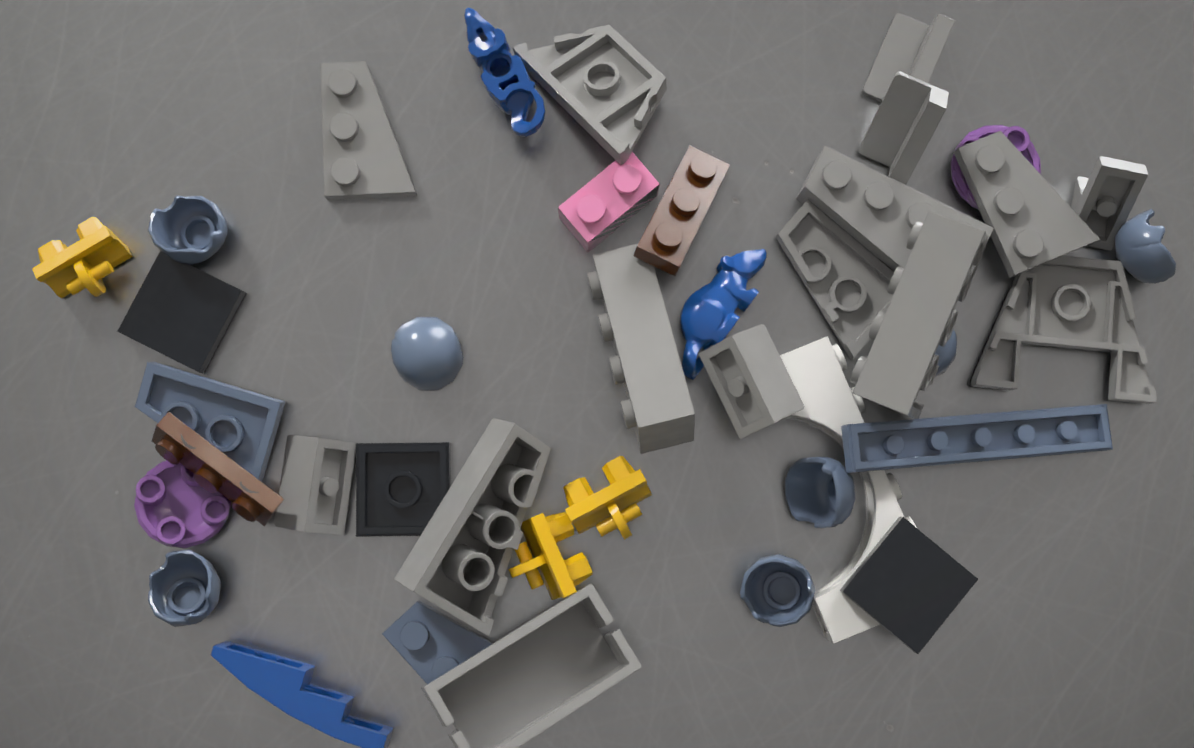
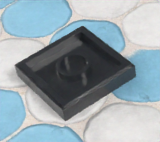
[117,251,246,374]
[356,442,451,537]
[840,517,978,654]

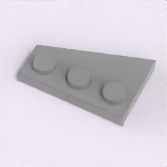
[320,61,418,200]
[954,131,1100,278]
[776,200,894,360]

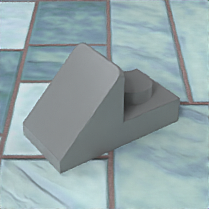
[1071,156,1148,251]

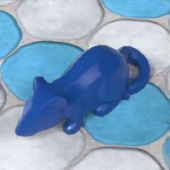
[464,8,545,137]
[680,249,767,380]

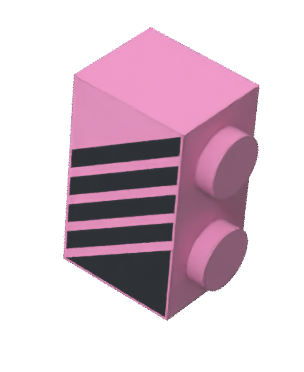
[558,152,660,253]

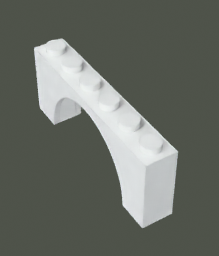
[780,336,917,643]

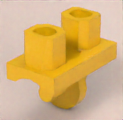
[32,217,133,299]
[563,456,652,540]
[508,512,593,600]

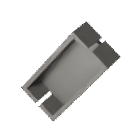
[421,583,642,748]

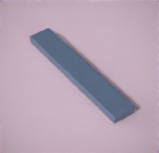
[841,404,1113,473]

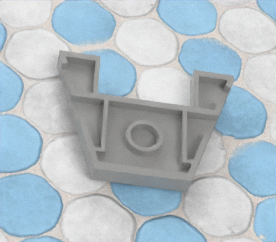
[971,256,1157,404]

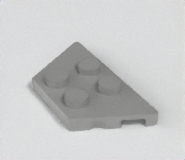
[513,25,667,165]

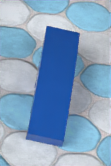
[211,641,394,748]

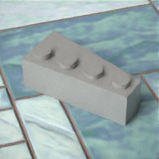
[796,146,994,310]
[850,211,988,419]
[587,244,695,454]
[394,418,551,636]

